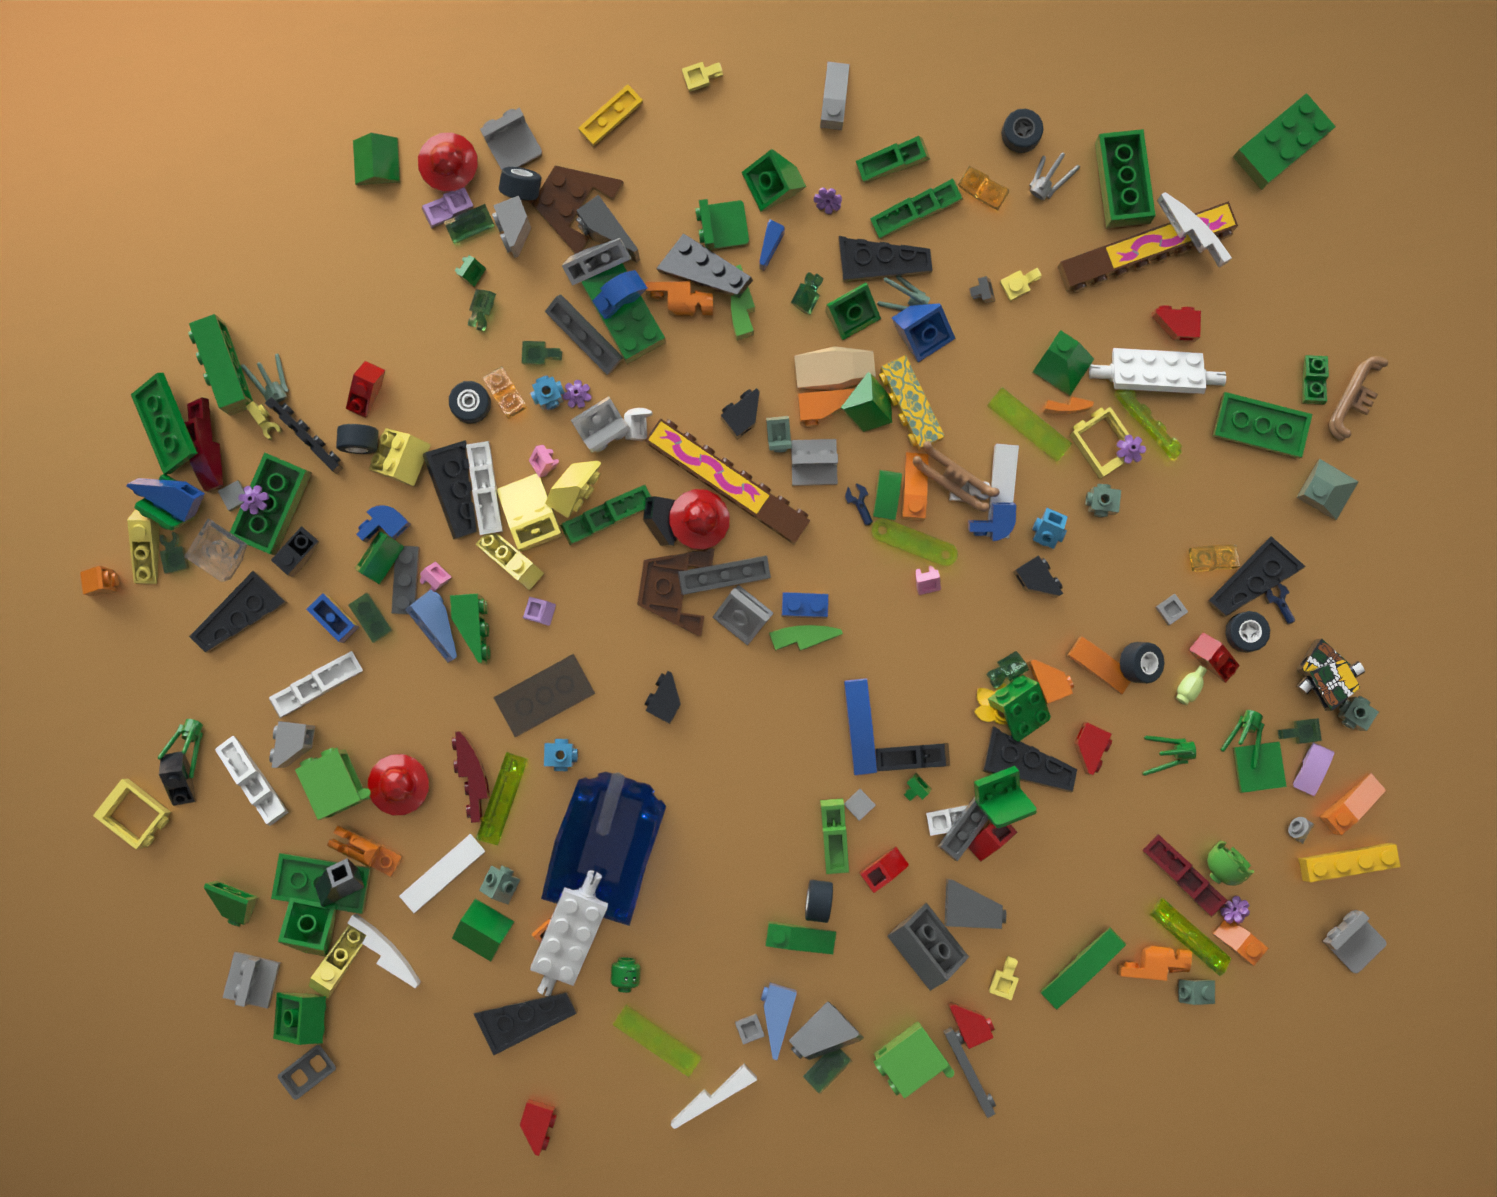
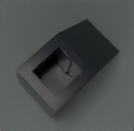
[721,388,760,440]
[643,496,677,546]
[271,526,319,577]
[1013,555,1063,598]
[644,671,681,724]
[159,751,196,806]
[315,858,364,907]

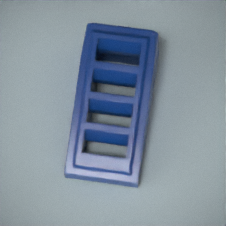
[759,219,785,271]

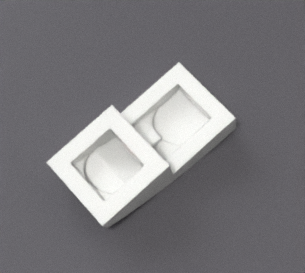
[926,805,968,836]

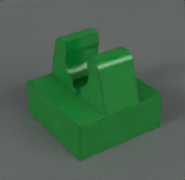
[455,255,486,287]
[904,773,932,801]

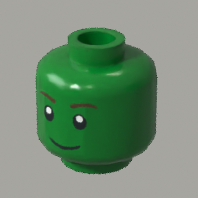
[610,957,641,993]

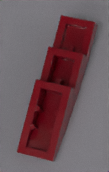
[1143,834,1228,918]

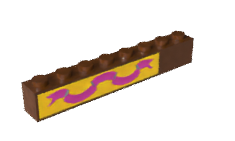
[1058,201,1238,292]
[645,418,810,545]

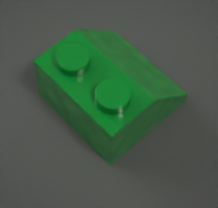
[273,992,326,1045]

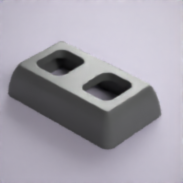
[278,1045,336,1100]

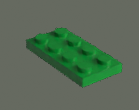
[131,373,197,475]
[1213,392,1313,459]
[271,853,371,914]

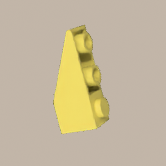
[127,510,159,584]
[476,533,544,590]
[309,925,367,998]

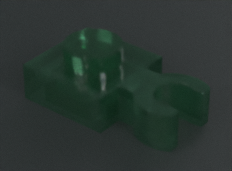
[160,532,189,574]

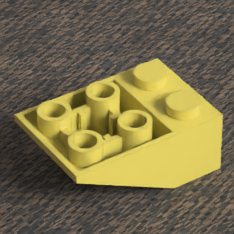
[496,474,563,552]

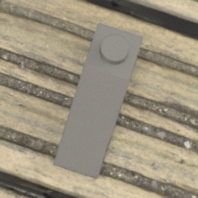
[820,62,850,130]
[562,238,631,285]

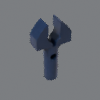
[845,484,873,526]
[1264,584,1295,624]

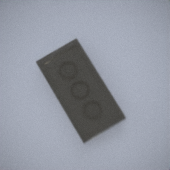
[493,654,596,738]

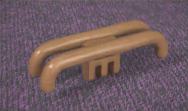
[1329,356,1388,441]
[913,441,1000,512]

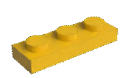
[578,84,643,147]

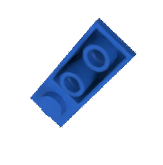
[126,478,205,522]

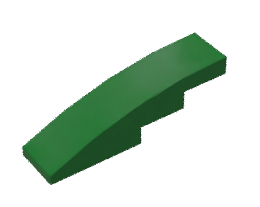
[870,178,963,239]
[560,485,651,545]
[1041,927,1126,1010]

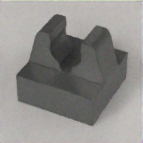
[969,276,995,303]

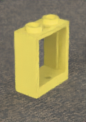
[1070,407,1129,479]
[93,779,171,849]

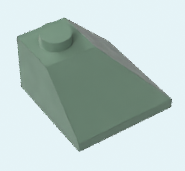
[1296,459,1359,520]

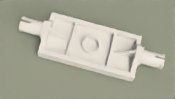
[1089,348,1226,394]
[530,870,608,996]

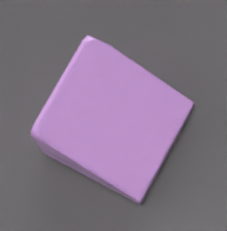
[523,597,556,626]

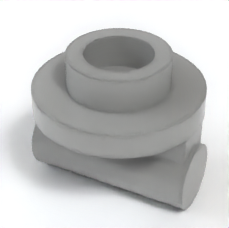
[1288,817,1314,844]

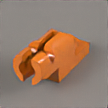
[645,282,713,316]
[327,825,403,877]
[1117,946,1192,981]

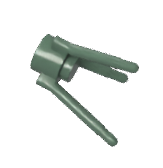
[877,276,930,311]
[241,354,289,402]

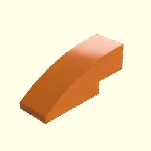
[1067,636,1131,695]

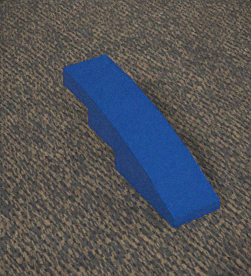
[844,678,877,775]

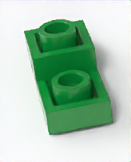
[1302,355,1329,405]
[873,469,902,520]

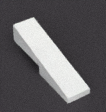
[986,444,1019,538]
[399,834,485,913]
[671,1063,757,1129]

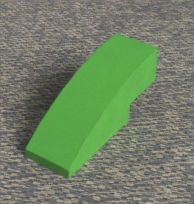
[731,265,755,341]
[769,625,843,651]
[820,798,849,874]

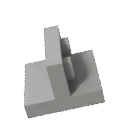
[791,439,838,486]
[713,585,773,645]
[223,951,281,1008]

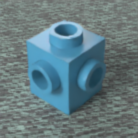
[530,376,565,410]
[1032,508,1068,549]
[544,739,578,771]

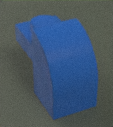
[592,270,648,319]
[968,502,1016,541]
[356,505,411,543]

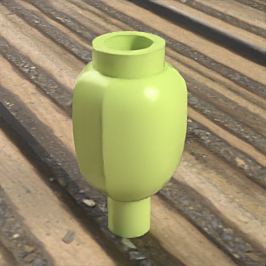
[1176,666,1207,705]

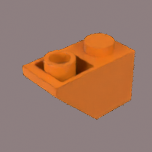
[80,566,119,596]

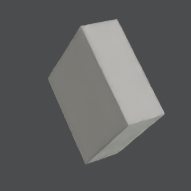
[218,480,245,512]
[1155,594,1188,625]
[844,789,876,821]
[735,1014,765,1045]

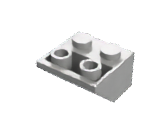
[492,196,531,258]
[269,721,315,768]

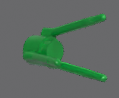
[1221,710,1265,769]
[157,719,203,779]
[1143,736,1196,776]

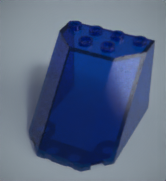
[541,772,666,926]

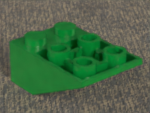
[450,594,491,665]

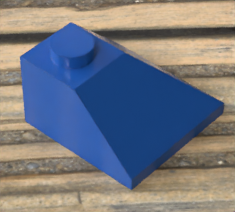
[892,303,955,362]

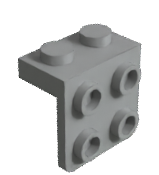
[480,108,542,170]
[571,396,630,452]
[1323,910,1387,973]

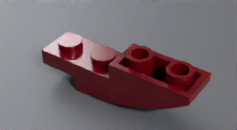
[184,397,223,492]
[452,731,490,823]

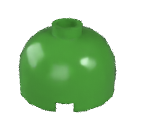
[1207,840,1254,886]

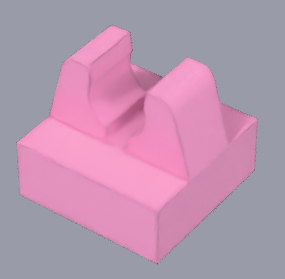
[529,445,559,478]
[420,562,452,592]
[916,566,941,595]

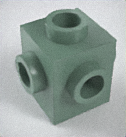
[1085,484,1121,517]
[1338,696,1379,731]
[479,865,520,904]

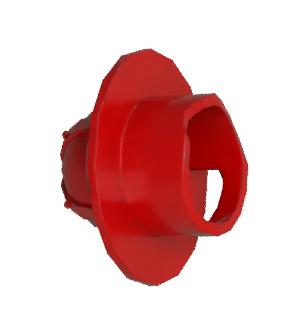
[418,133,478,192]
[669,489,730,550]
[368,754,429,816]

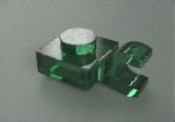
[791,272,823,315]
[468,289,496,331]
[521,341,562,365]
[987,651,1029,688]
[1278,718,1322,744]

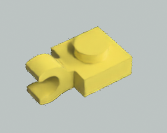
[682,62,723,92]
[1000,268,1042,302]
[246,401,282,440]
[989,956,1019,1000]

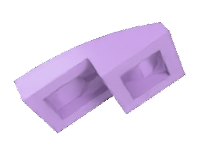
[422,188,473,228]
[1293,742,1334,796]

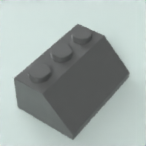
[887,903,969,991]

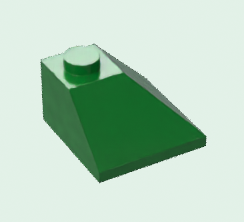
[741,149,806,211]
[1032,330,1094,397]
[204,881,259,927]
[278,897,336,957]

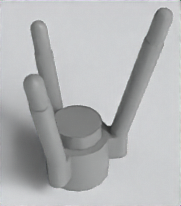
[1029,153,1080,200]

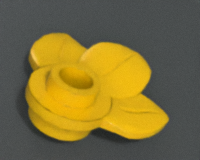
[974,682,1008,725]

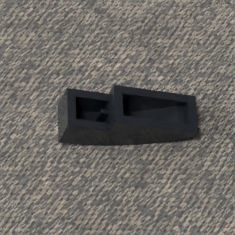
[876,743,950,771]

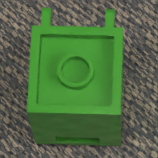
[295,747,371,820]
[873,1021,954,1099]

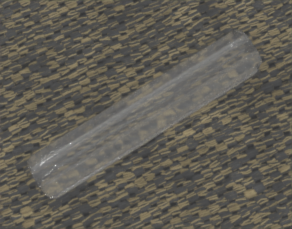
[596,772,625,836]

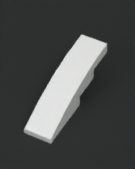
[1157,192,1232,268]
[466,441,503,535]
[269,651,363,718]
[215,736,289,826]
[348,914,421,988]

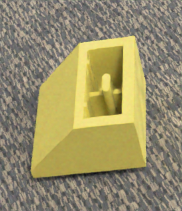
[369,428,431,486]
[545,461,601,518]

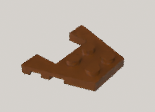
[532,166,624,254]
[637,548,715,637]

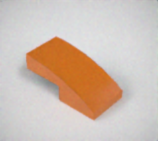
[1043,397,1094,415]

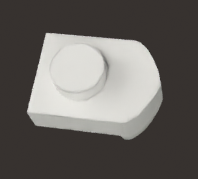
[624,408,653,441]

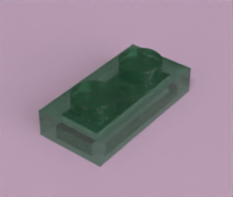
[444,204,495,244]
[348,593,393,643]
[803,1049,853,1094]

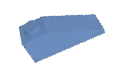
[405,590,457,663]
[761,982,797,1060]

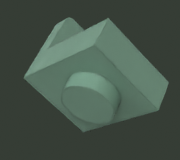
[766,416,792,452]
[1178,979,1215,1005]

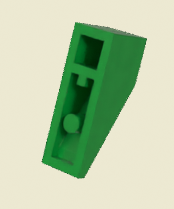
[765,921,836,954]

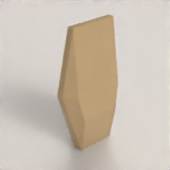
[794,346,876,391]

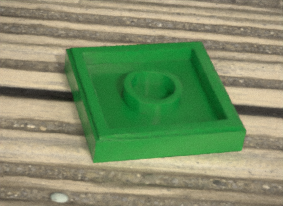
[1233,742,1287,793]

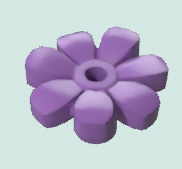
[813,187,842,214]
[563,380,592,408]
[1116,435,1146,464]
[239,485,269,515]
[1220,896,1250,924]

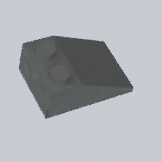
[576,195,640,263]

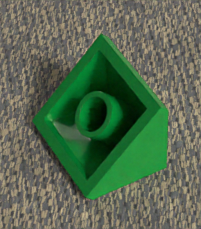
[353,132,401,185]
[825,283,881,340]
[841,372,892,432]
[355,530,405,584]
[452,898,515,962]

